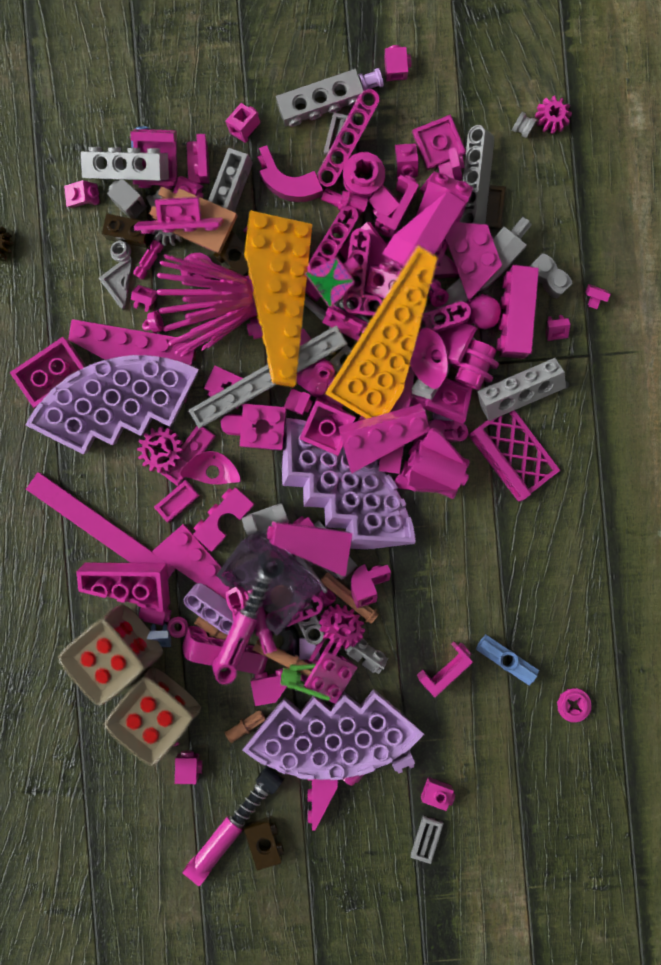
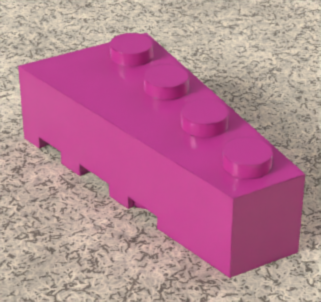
[338,404,430,474]
[76,562,170,612]

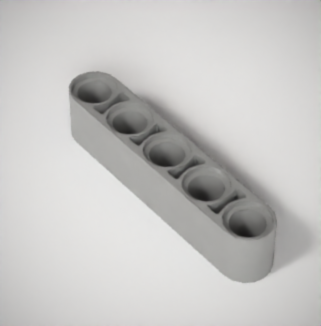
[460,125,494,225]

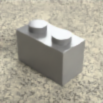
[107,178,147,219]

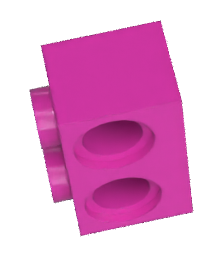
[365,263,402,298]

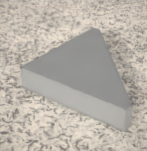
[99,256,132,310]

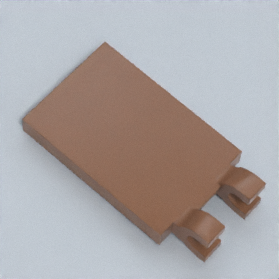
[149,187,238,254]

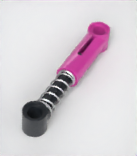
[212,550,284,684]
[182,766,285,887]

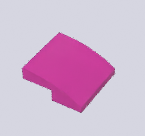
[423,322,477,364]

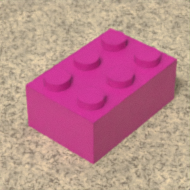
[10,337,86,408]

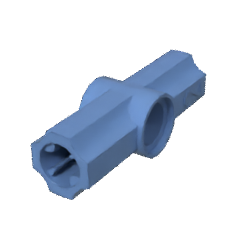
[476,634,539,685]

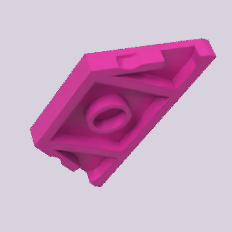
[445,222,502,300]

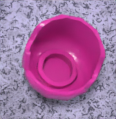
[470,294,501,330]

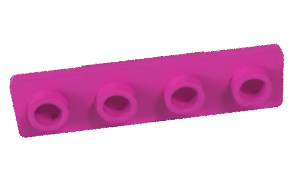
[134,197,223,233]

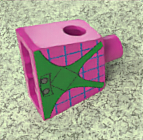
[305,257,360,308]

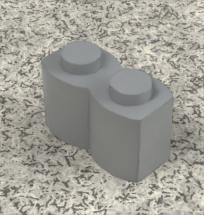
[530,253,572,299]

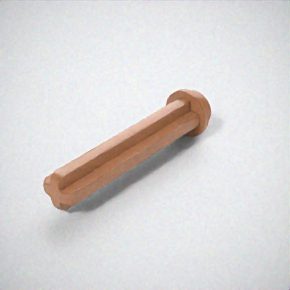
[321,572,379,624]

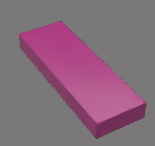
[161,426,216,486]

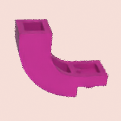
[258,145,323,202]

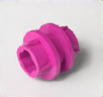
[343,152,385,199]
[453,340,499,390]

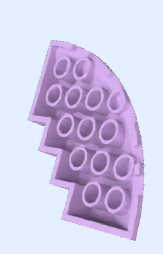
[26,355,199,454]
[282,418,416,549]
[243,689,424,780]

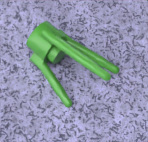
[281,664,330,701]

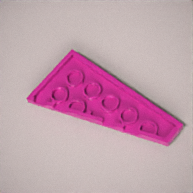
[68,319,195,403]

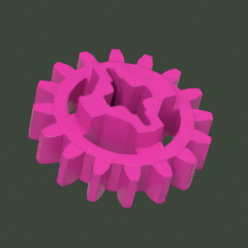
[137,427,184,473]
[319,604,365,649]

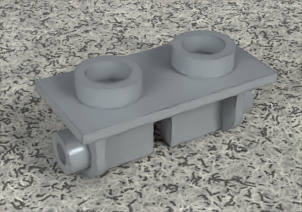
[344,638,388,674]

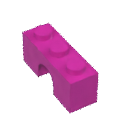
[193,487,255,552]

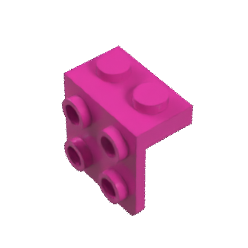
[304,651,358,704]

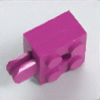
[221,404,287,451]

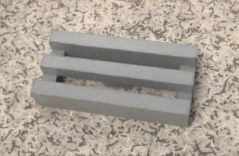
[324,112,354,159]
[410,815,444,864]

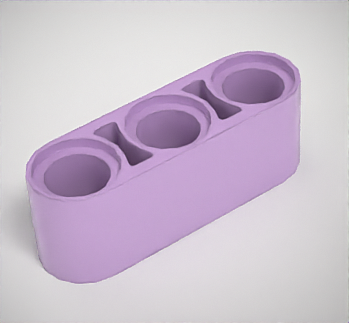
[184,583,233,635]

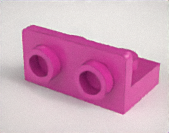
[186,134,210,184]

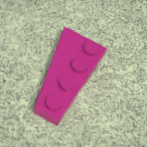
[152,524,238,599]

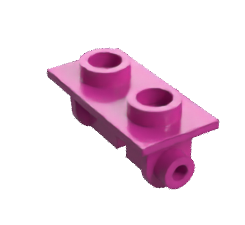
[322,305,369,341]

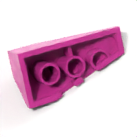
[382,191,465,268]

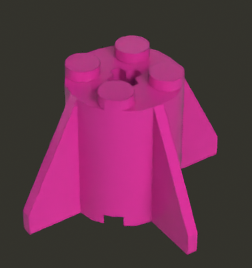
[394,428,470,499]

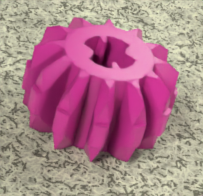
[535,96,572,134]

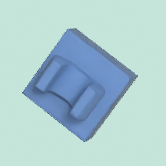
[147,624,171,647]

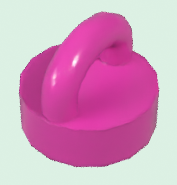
[142,311,164,333]

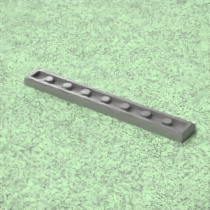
[188,325,347,428]

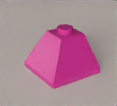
[299,397,355,456]

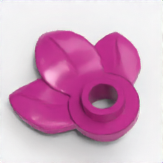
[299,360,336,397]

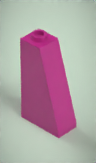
[267,521,352,576]

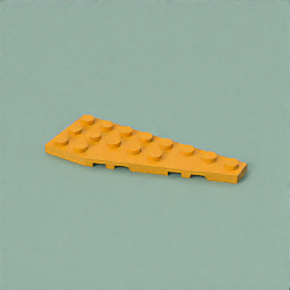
[244,211,312,387]

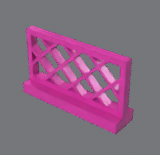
[468,410,560,502]

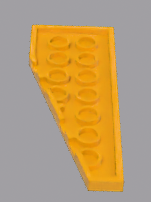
[325,245,437,419]

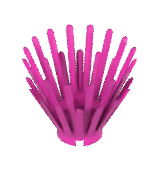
[157,255,257,356]

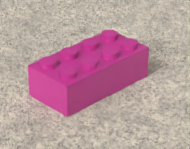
[496,265,539,359]

